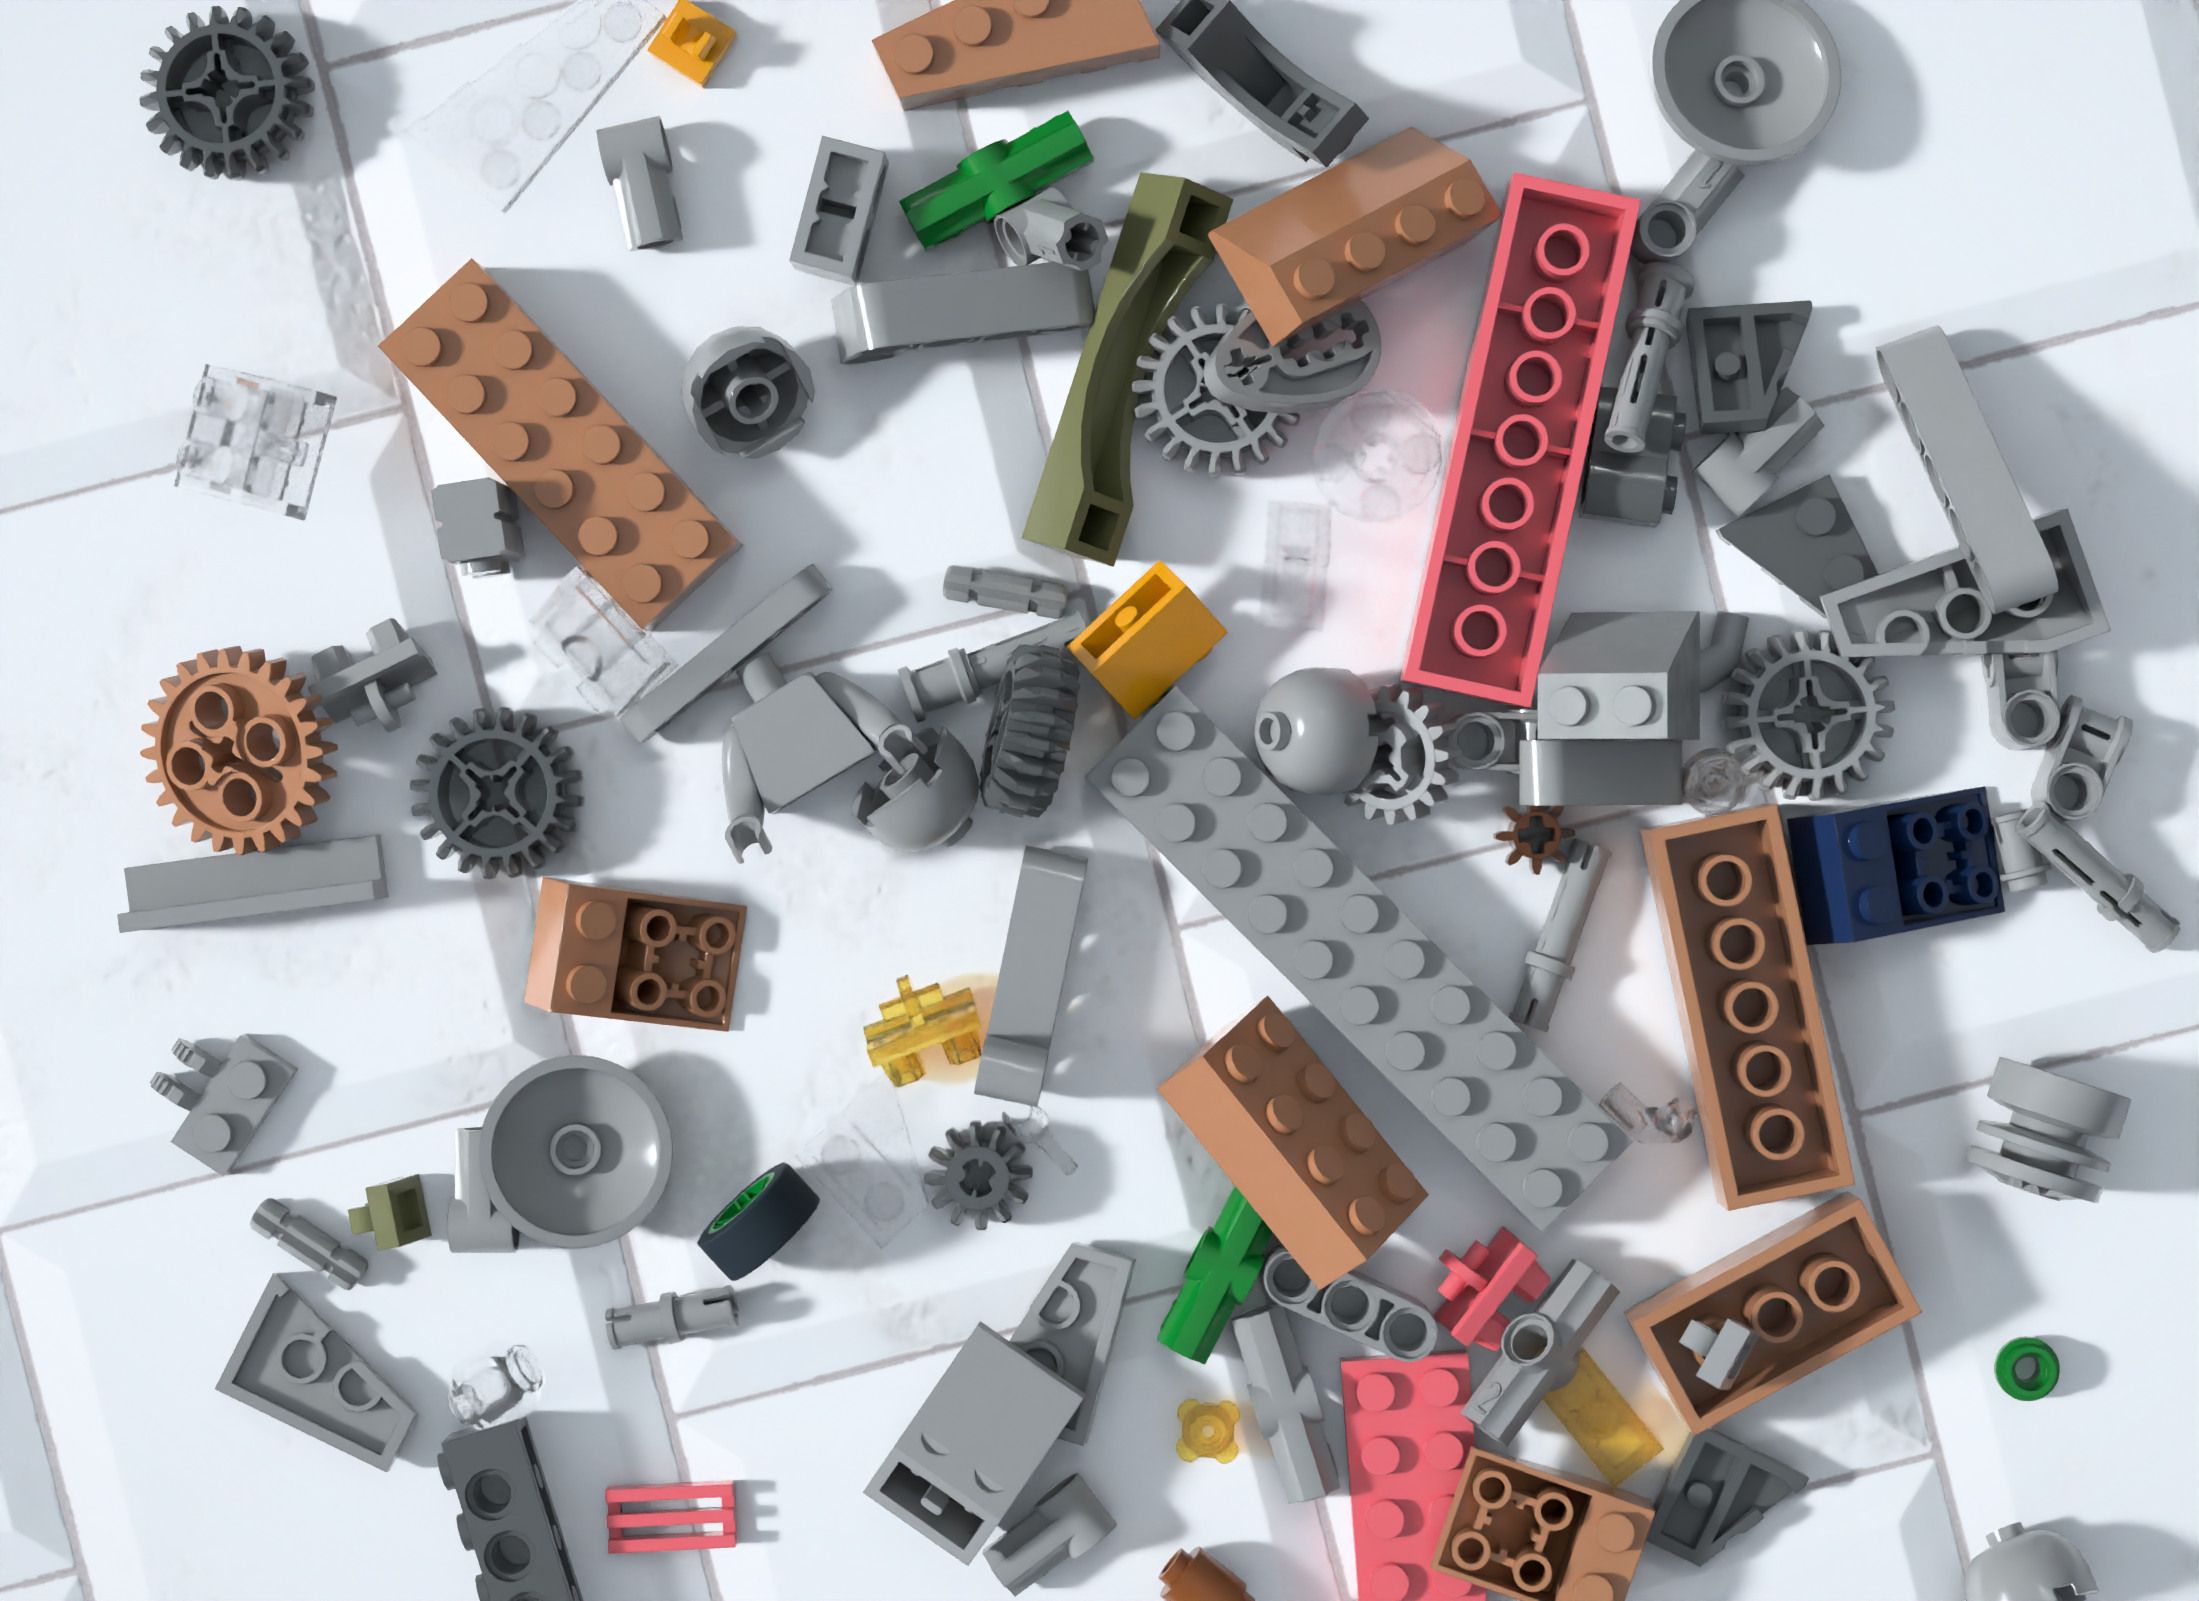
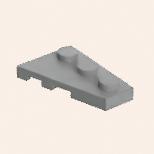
[1009,1242,1136,1446]
[215,1273,418,1473]

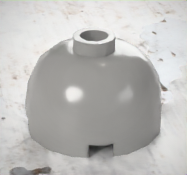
[681,326,815,459]
[1254,667,1378,795]
[852,726,980,853]
[1964,1522,2100,1601]

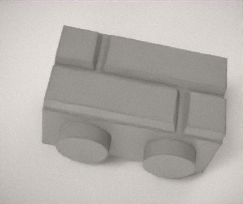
[431,477,525,579]

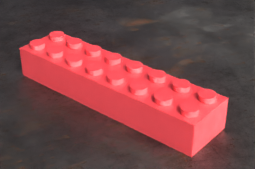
[1399,172,1641,708]

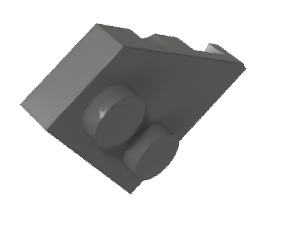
[1686,300,1813,435]
[1715,474,1879,618]
[1646,1428,1809,1567]

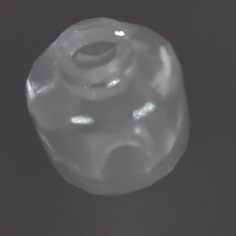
[447,1338,545,1430]

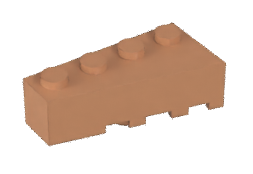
[871,0,1160,111]

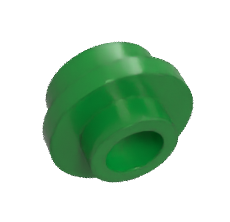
[1994,1336,2060,1401]

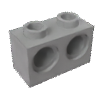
[789,135,889,286]

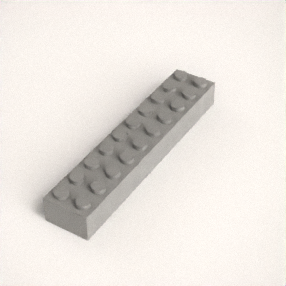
[1085,686,1633,1233]

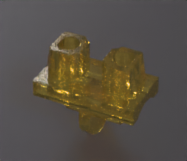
[863,974,981,1088]

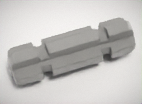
[942,565,1068,619]
[249,1198,369,1290]

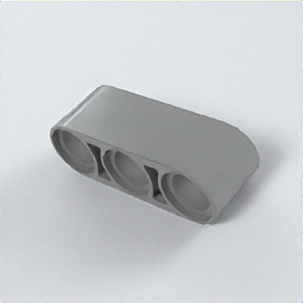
[1519,740,1682,806]
[1261,1244,1438,1362]

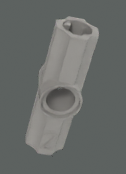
[1460,1259,1620,1447]
[1231,1303,1341,1504]

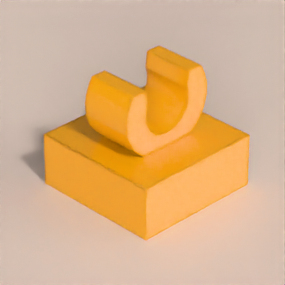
[647,0,737,89]

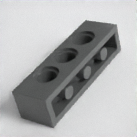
[437,1411,584,1601]

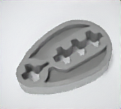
[1203,300,1381,414]

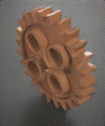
[140,646,338,855]

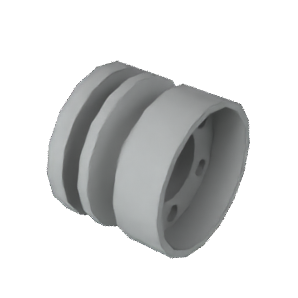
[1966,1056,2132,1203]

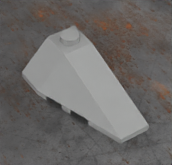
[1819,508,2111,657]

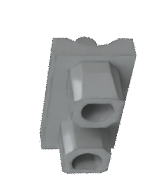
[308,618,438,733]

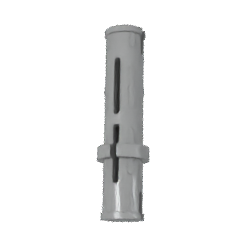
[2015,802,2180,953]
[1509,838,1613,1032]

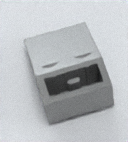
[862,1321,1086,1566]

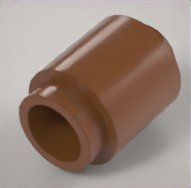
[1158,1546,1255,1601]

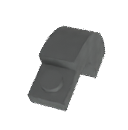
[1155,0,1369,168]

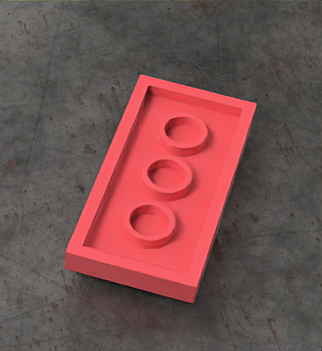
[1340,1349,1487,1601]

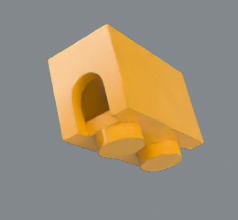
[1066,560,1228,720]

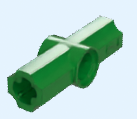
[899,111,1094,252]
[1156,1185,1273,1365]

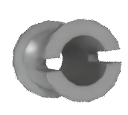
[1990,809,2051,893]

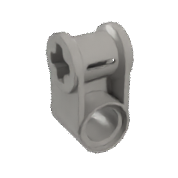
[1981,650,2060,751]
[2030,695,2133,822]
[1447,710,1551,774]

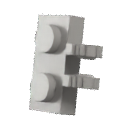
[149,1034,298,1177]

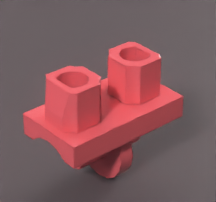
[1433,1226,1551,1351]

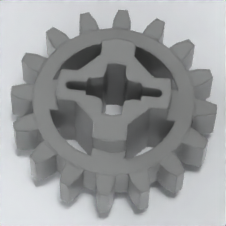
[1344,683,1463,825]

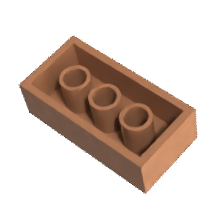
[1157,995,1429,1290]
[1623,1191,1922,1436]

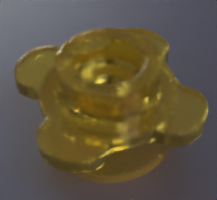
[1176,1399,1240,1464]

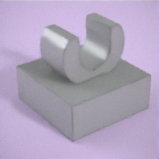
[1679,1318,1761,1390]

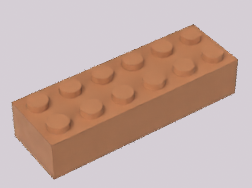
[378,258,743,632]
[1640,803,1855,1211]

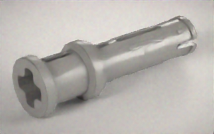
[1604,261,1695,453]
[897,610,1087,723]

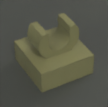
[347,1174,432,1251]

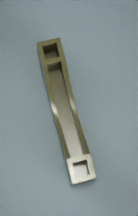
[1021,172,1234,567]

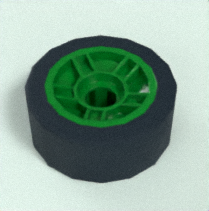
[697,1162,820,1281]

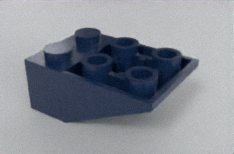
[1787,786,2005,945]

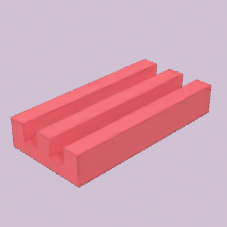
[605,1480,737,1554]

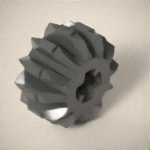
[924,1120,1033,1230]

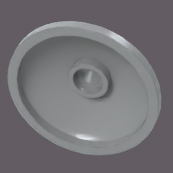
[1649,0,1841,166]
[479,1055,673,1248]

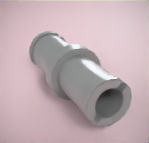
[605,1285,739,1350]

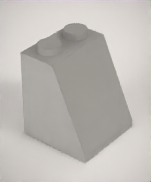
[1538,611,1700,740]

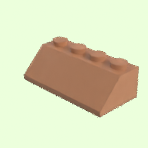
[1207,127,1503,347]

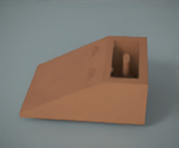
[524,877,747,1032]
[1429,1445,1656,1601]

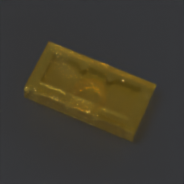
[1543,1347,1664,1489]

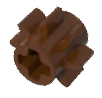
[1493,805,1576,875]

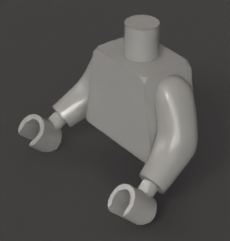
[722,652,928,864]

